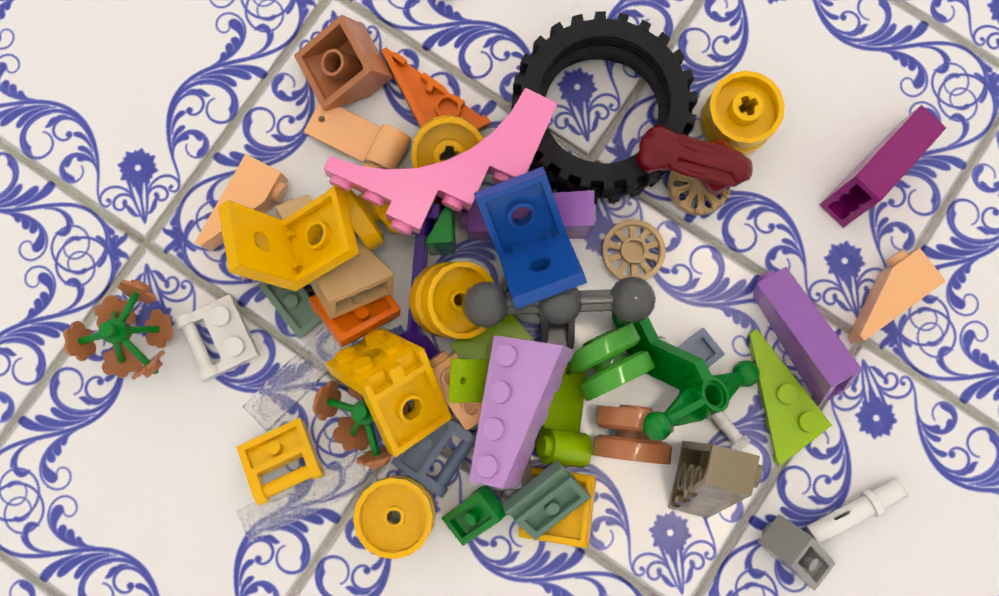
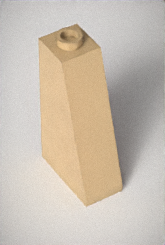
[275,195,394,320]

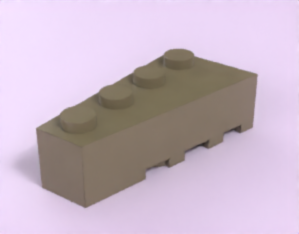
[668,441,762,518]

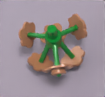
[63,280,174,380]
[313,380,413,469]

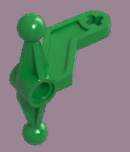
[611,311,760,441]

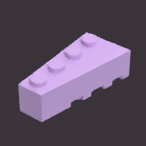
[469,335,575,489]

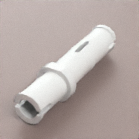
[806,477,910,545]

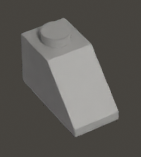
[758,514,836,591]

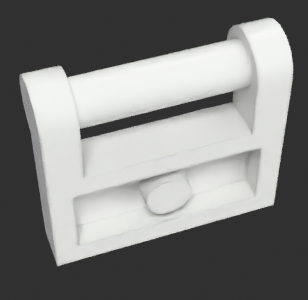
[174,294,261,382]

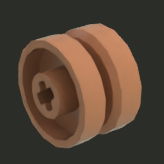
[592,404,674,464]

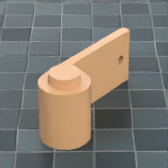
[304,103,412,169]

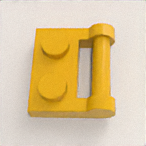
[236,417,325,506]

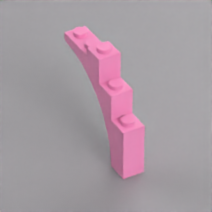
[324,88,558,235]

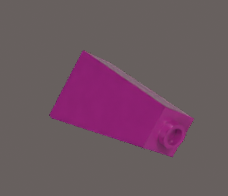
[819,105,946,228]

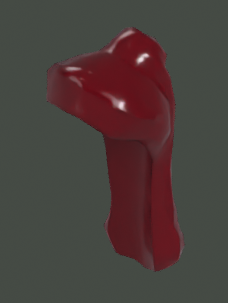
[635,125,753,196]

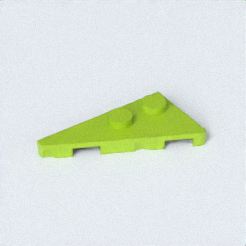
[748,329,832,466]

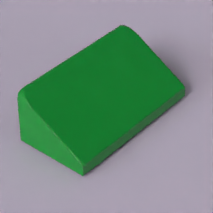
[425,207,456,255]

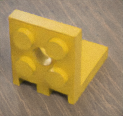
[218,186,359,292]
[325,328,452,458]

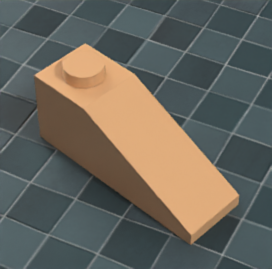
[195,154,289,252]
[847,248,946,344]

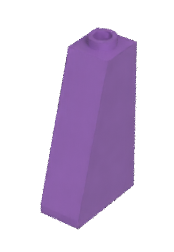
[461,190,595,239]
[753,267,862,406]

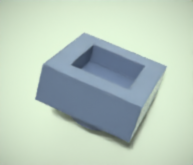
[678,327,725,368]

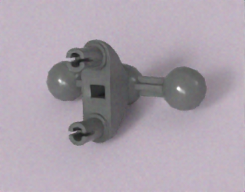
[462,269,656,349]

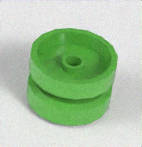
[567,323,656,401]

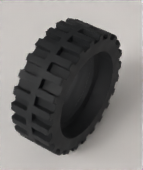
[511,11,698,204]

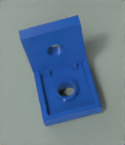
[474,167,587,309]

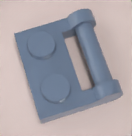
[391,419,476,498]

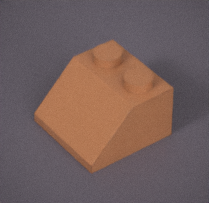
[294,14,393,111]

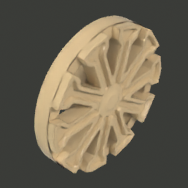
[667,171,731,216]
[602,220,666,280]

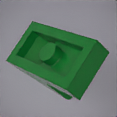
[442,485,507,546]

